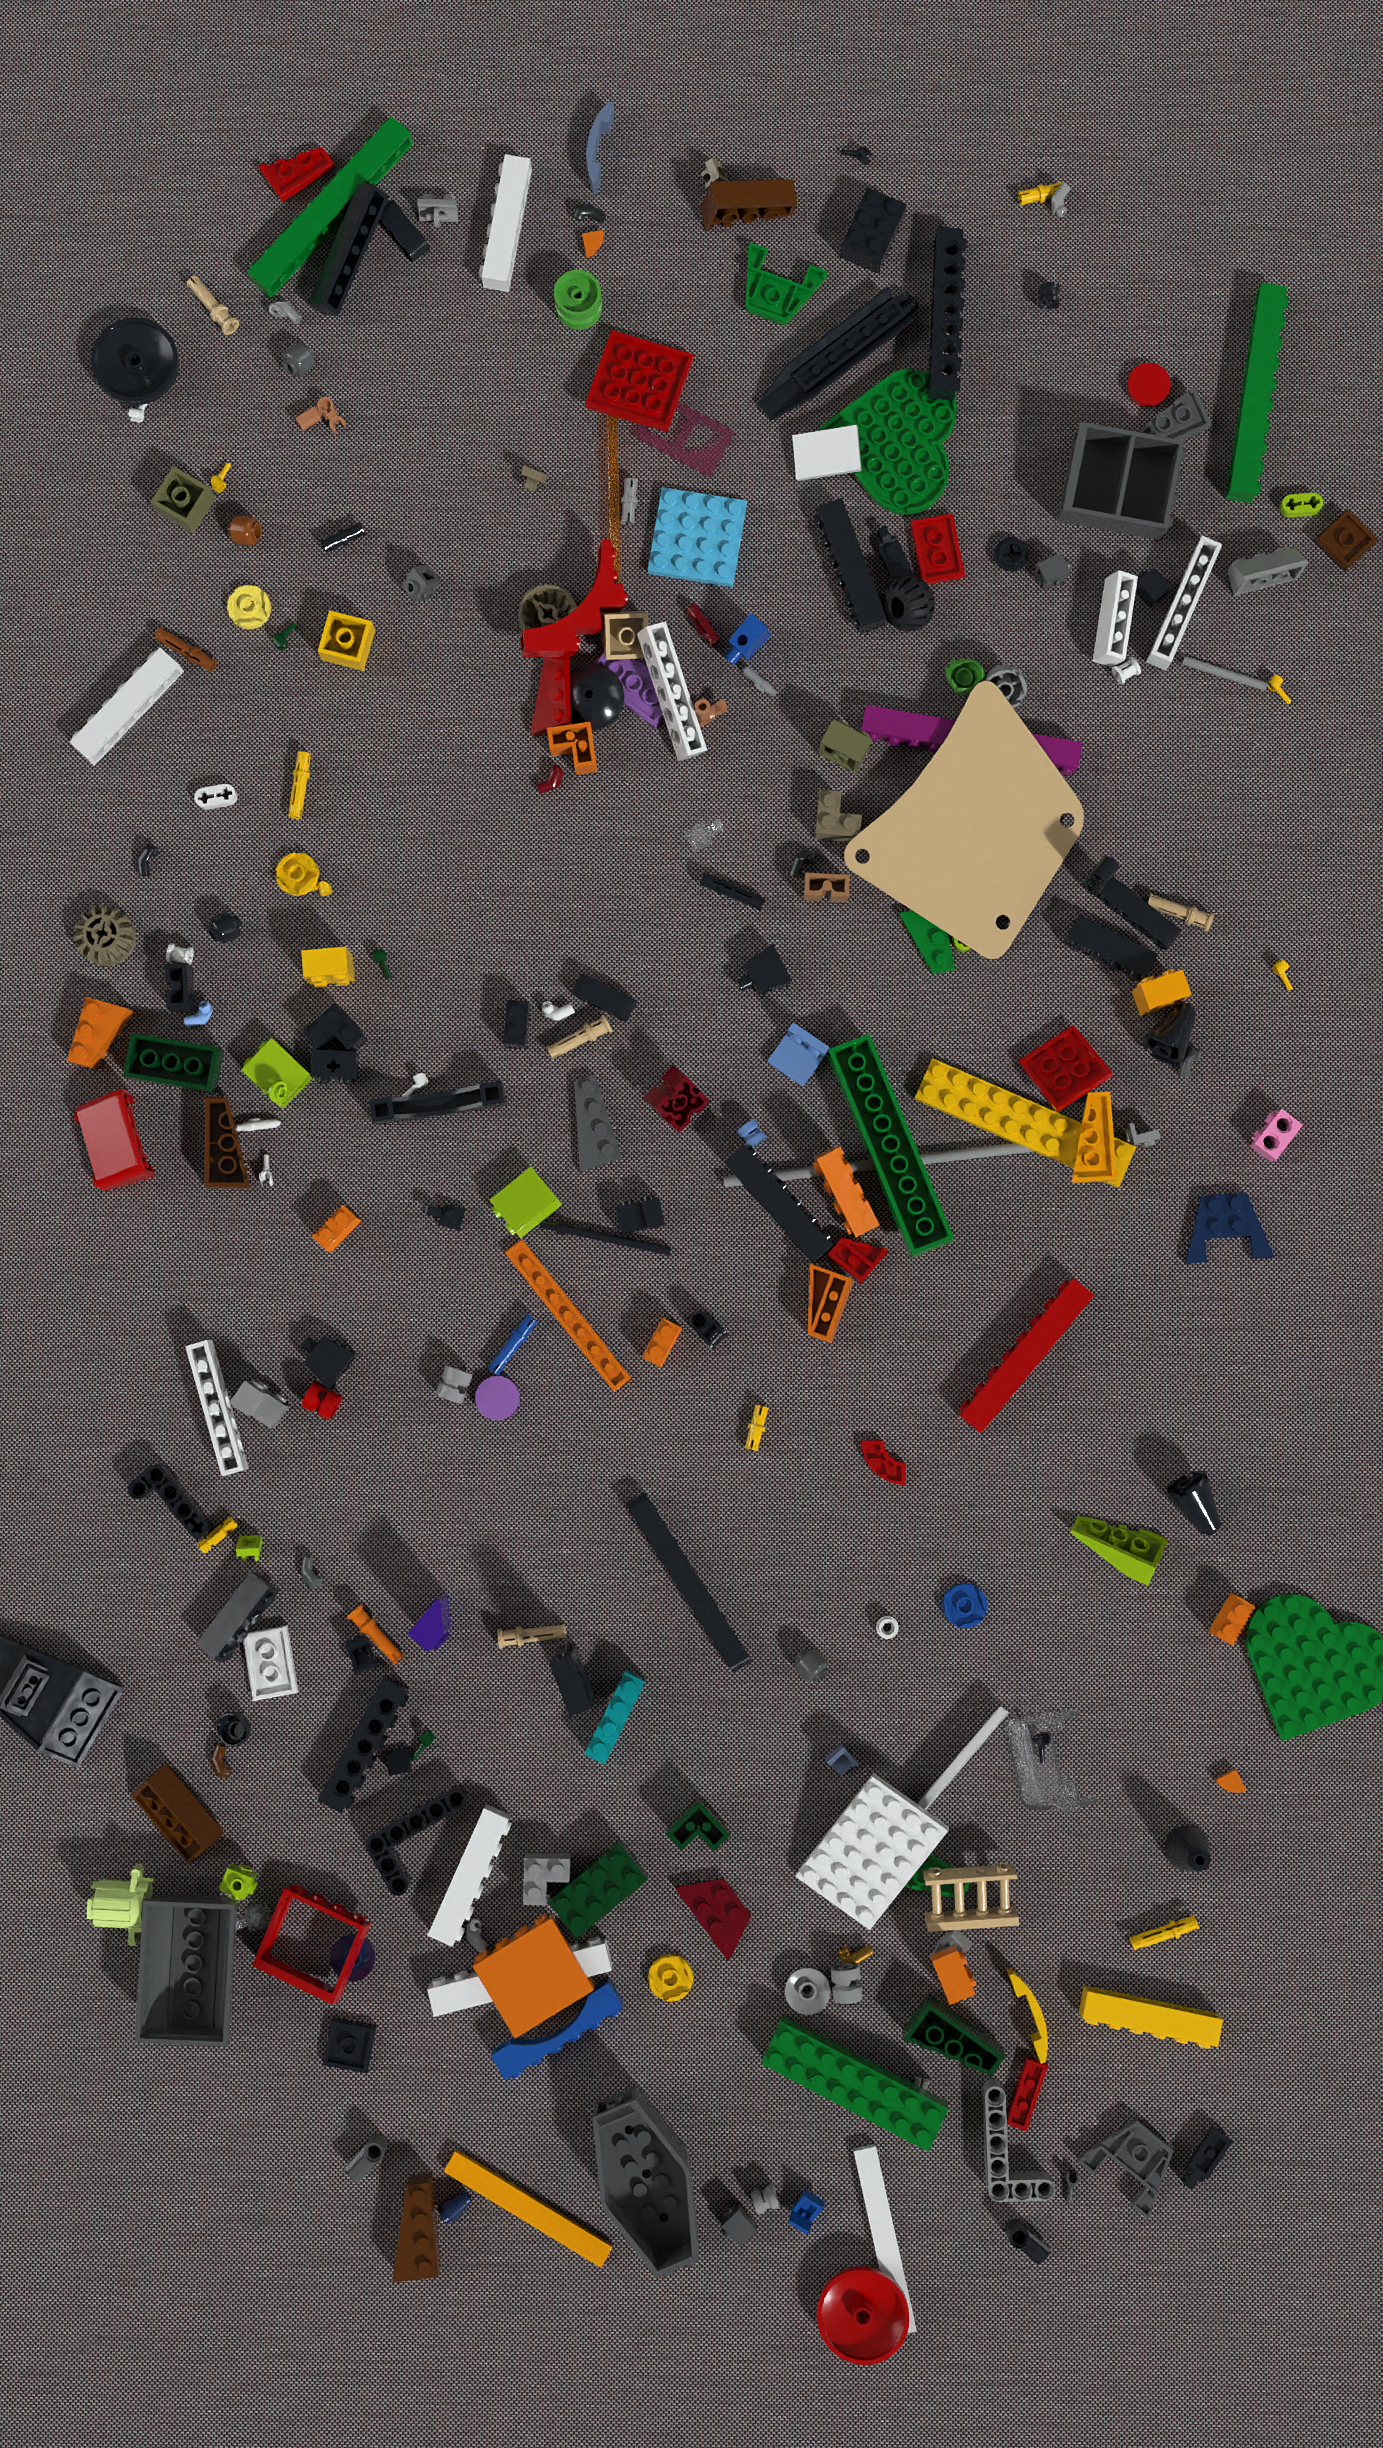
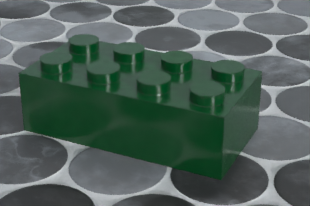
[123,1033,224,1094]
[548,1838,648,1938]

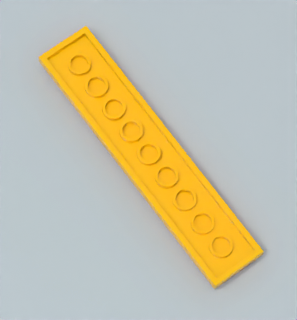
[914,1058,1136,1188]

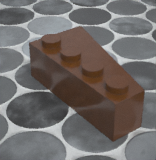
[700,178,798,231]
[204,1098,252,1189]
[392,2173,442,2282]

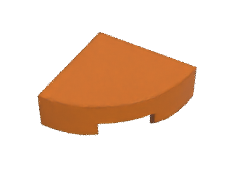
[582,230,604,258]
[1215,1769,1246,1793]

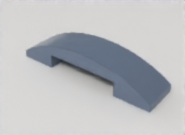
[586,101,614,195]

